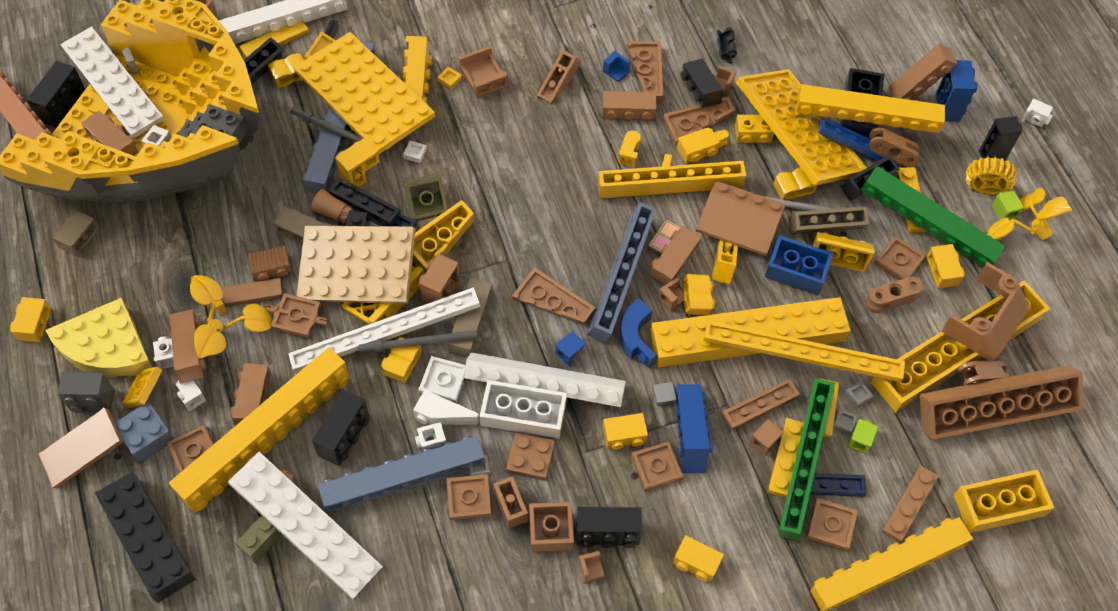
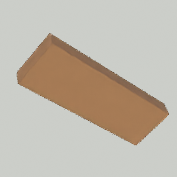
[223,278,283,307]

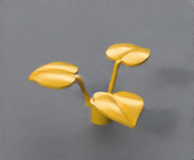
[987,187,1072,240]
[190,275,273,359]

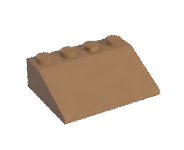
[696,181,786,256]

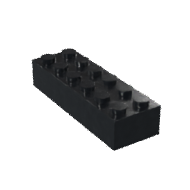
[95,471,196,603]

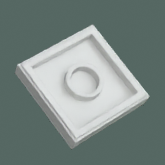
[418,356,466,403]

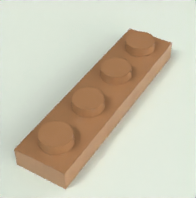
[721,378,800,431]
[882,465,938,543]

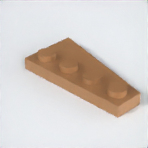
[627,41,663,100]
[663,97,735,146]
[512,267,596,325]

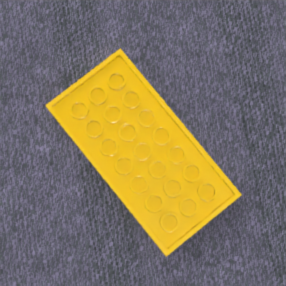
[293,32,436,154]
[736,69,867,186]

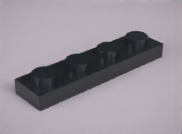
[328,178,401,226]

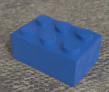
[935,60,977,122]
[765,235,833,295]

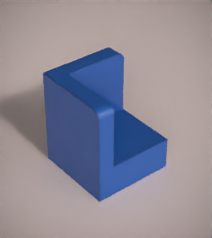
[603,51,631,82]
[555,331,585,366]

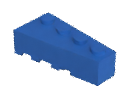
[676,384,712,473]

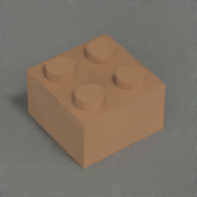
[418,254,460,304]
[529,502,574,552]

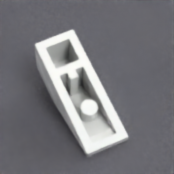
[413,390,479,425]

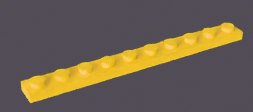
[704,320,905,382]

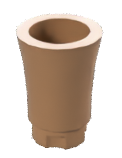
[311,189,354,224]

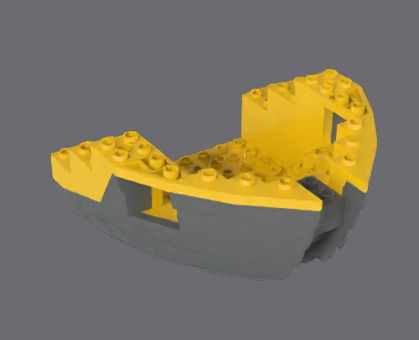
[0,0,260,203]

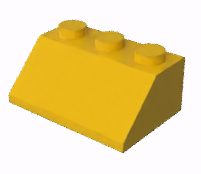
[813,232,875,272]

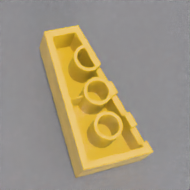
[412,200,474,273]

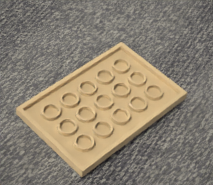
[297,226,416,304]

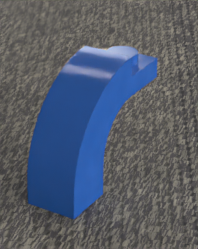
[620,298,657,368]

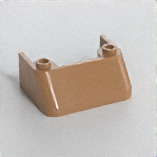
[941,262,1029,360]

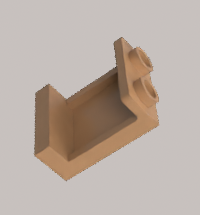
[459,46,508,98]

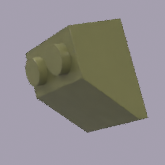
[403,173,448,220]

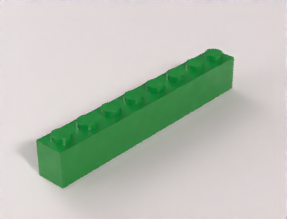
[861,166,1005,268]
[779,379,835,542]

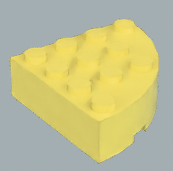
[46,298,153,378]

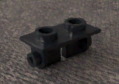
[717,27,737,64]

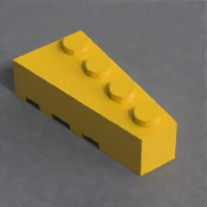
[403,36,432,104]

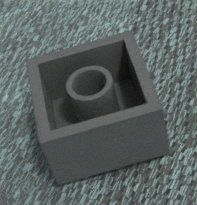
[57,372,115,413]

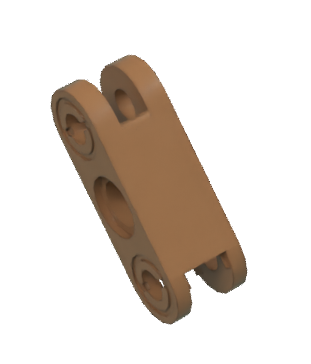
[870,128,919,167]
[865,277,923,313]
[957,361,1011,385]

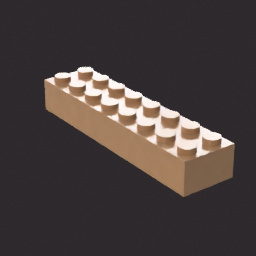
[920,365,1083,440]

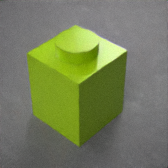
[992,190,1024,220]
[847,419,878,454]

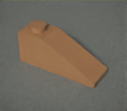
[537,50,582,104]

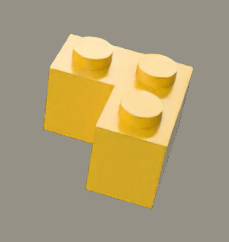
[335,138,380,187]

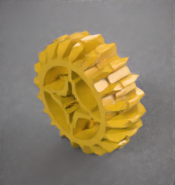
[965,156,1017,196]

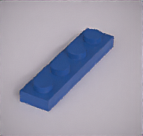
[818,117,885,161]

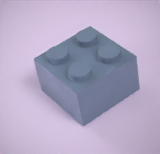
[115,401,174,463]

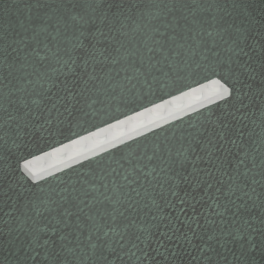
[288,287,481,373]

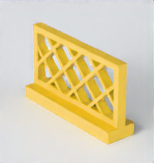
[342,266,425,325]

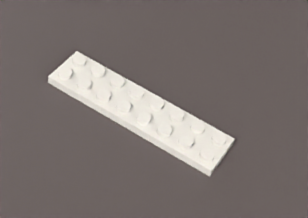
[60,26,165,138]
[228,452,383,600]

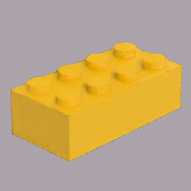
[953,469,1054,533]

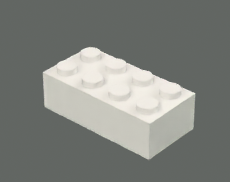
[480,380,567,439]

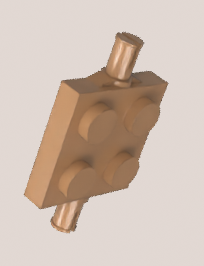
[264,293,329,338]

